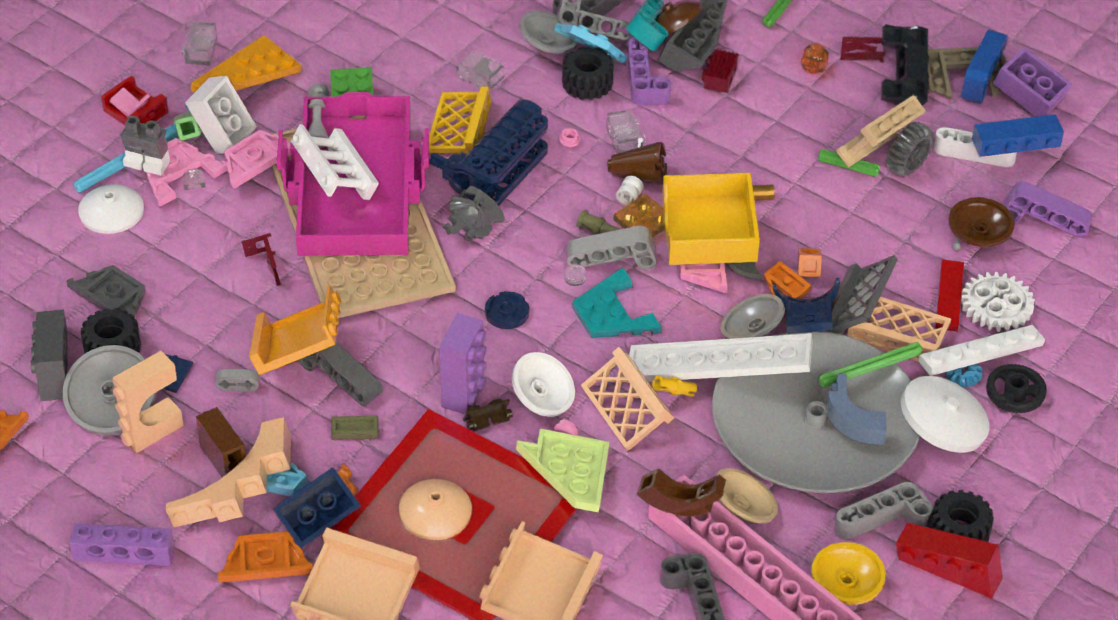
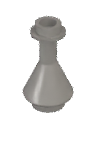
[308,99,329,148]

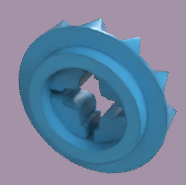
[946,363,982,387]

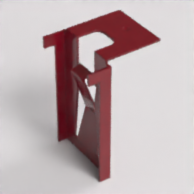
[840,37,885,63]
[241,233,281,286]

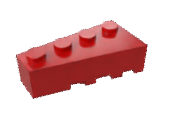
[896,523,1003,599]

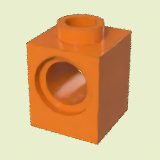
[797,248,822,277]

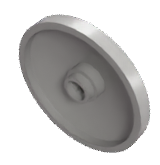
[63,345,157,436]

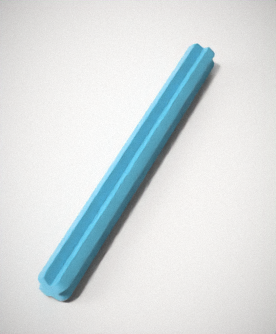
[73,124,178,193]

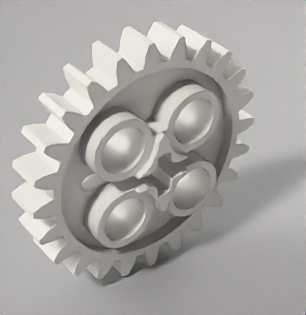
[961,272,1035,332]

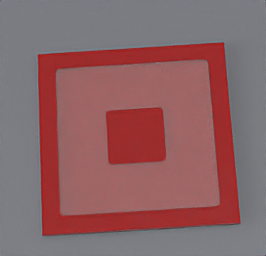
[322,409,577,620]

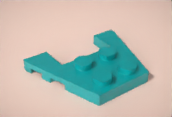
[572,268,661,338]

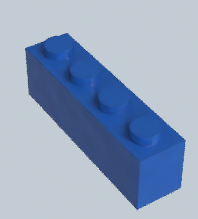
[972,114,1064,157]

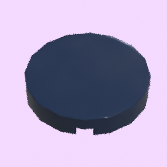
[485,291,529,329]

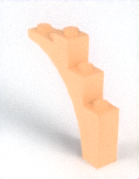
[165,417,291,528]

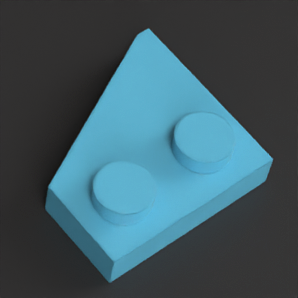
[267,463,309,496]

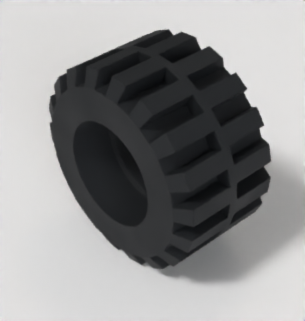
[562,47,614,100]
[80,308,141,353]
[929,490,994,542]

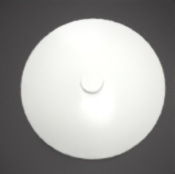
[901,376,989,453]

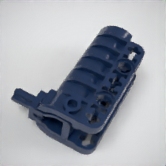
[429,99,548,205]

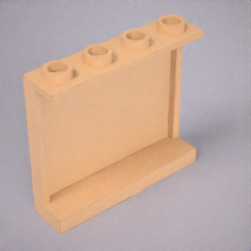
[479,521,603,620]
[291,528,420,620]

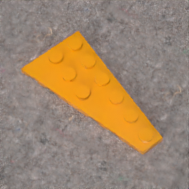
[190,35,302,93]

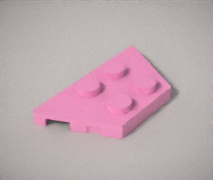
[224,130,291,189]
[679,263,727,293]

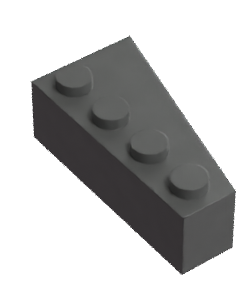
[30,309,68,401]

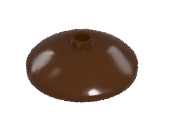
[655,0,703,35]
[948,197,1015,247]

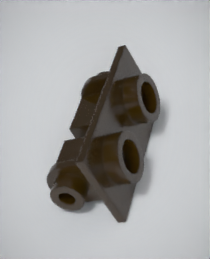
[463,399,513,432]

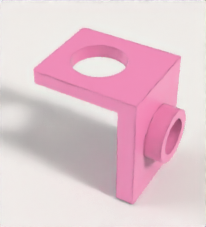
[110,88,150,118]

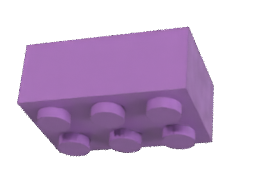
[993,47,1073,117]

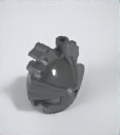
[443,185,505,241]

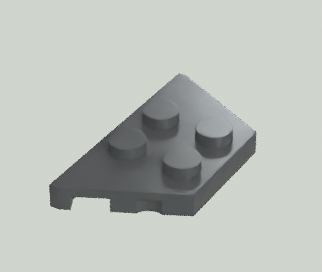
[66,265,146,318]

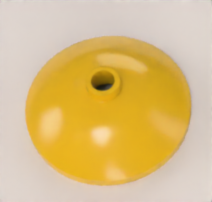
[811,542,886,605]

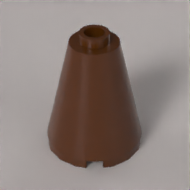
[607,142,667,185]

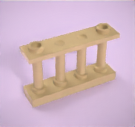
[836,95,926,168]

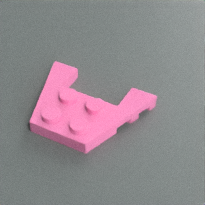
[145,138,228,207]

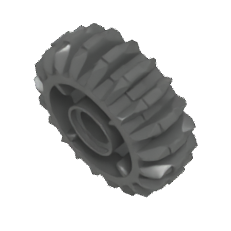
[885,121,935,177]

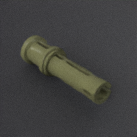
[576,209,620,235]

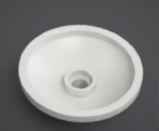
[78,184,144,234]
[512,352,575,417]

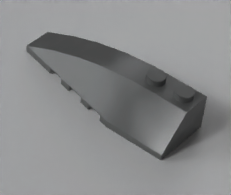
[658,0,727,71]

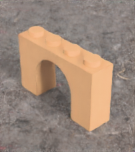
[112,351,184,453]

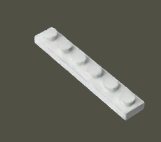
[918,325,1045,376]

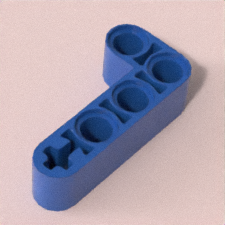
[961,29,1008,104]

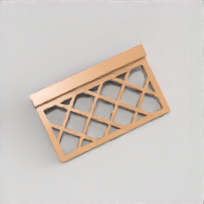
[847,297,951,362]
[581,347,675,451]

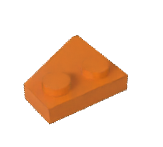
[764,261,812,313]

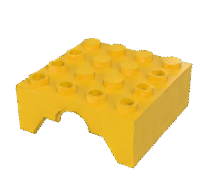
[662,173,760,265]

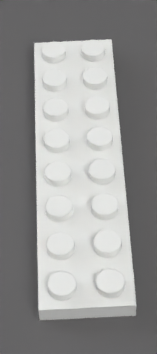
[627,333,813,383]

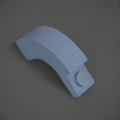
[826,374,887,445]

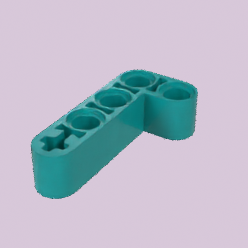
[626,0,669,51]

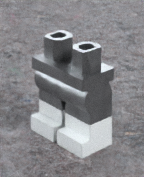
[121,115,170,175]

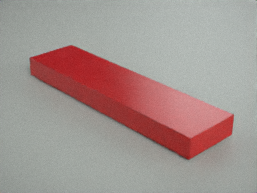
[935,259,964,332]

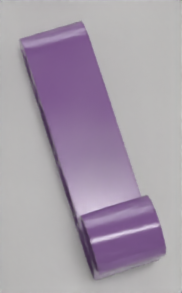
[628,36,671,105]
[1003,181,1092,237]

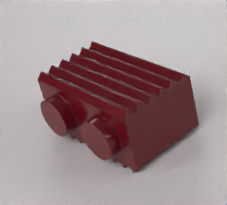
[701,49,739,93]

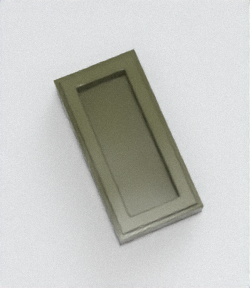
[331,416,378,440]

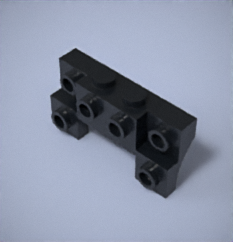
[881,24,929,106]

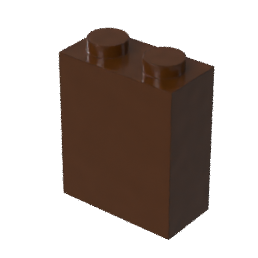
[196,407,246,477]

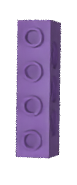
[70,523,175,566]

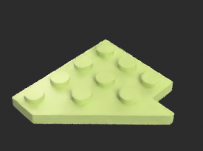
[516,429,609,512]

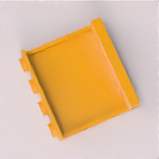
[249,285,342,375]

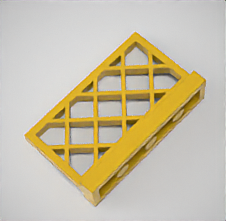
[429,86,492,153]

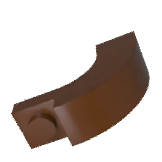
[637,468,726,516]

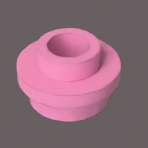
[559,128,580,147]

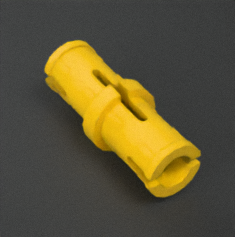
[652,376,697,397]

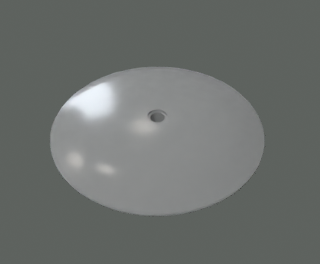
[712,331,920,493]

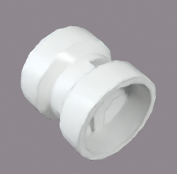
[616,176,644,206]

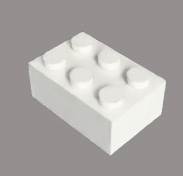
[185,76,257,154]

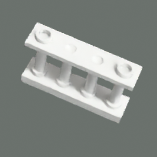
[291,124,379,200]

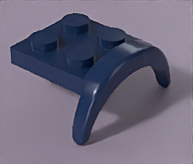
[773,278,840,334]

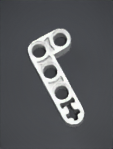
[934,127,1017,167]

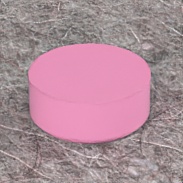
[554,419,578,436]

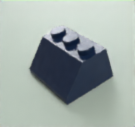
[273,467,361,549]

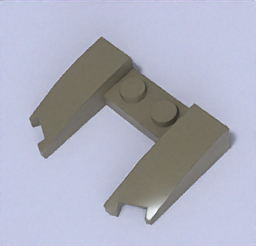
[928,47,1006,99]

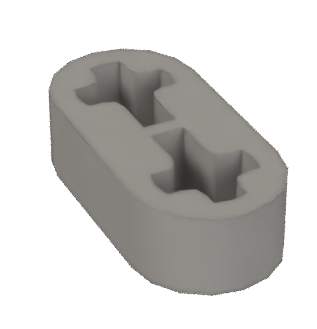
[215,369,260,392]

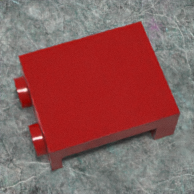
[101,75,169,125]

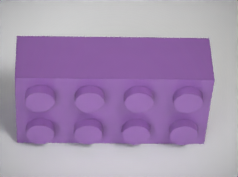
[440,313,487,414]

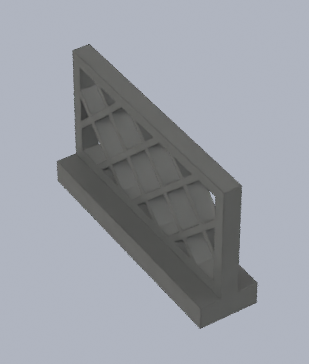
[826,255,898,335]

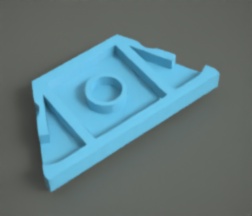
[554,23,628,64]

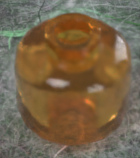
[801,43,829,74]

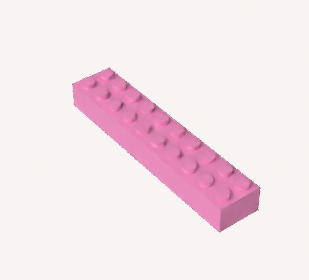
[648,474,863,620]

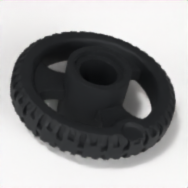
[986,364,1047,413]

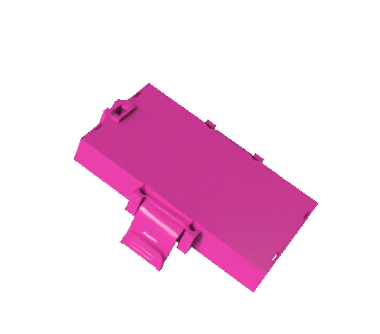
[276,92,429,256]

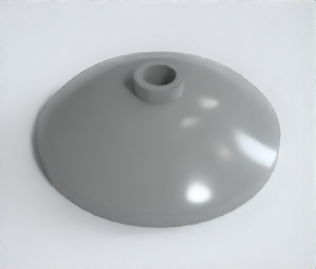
[519,11,577,54]
[721,294,785,339]

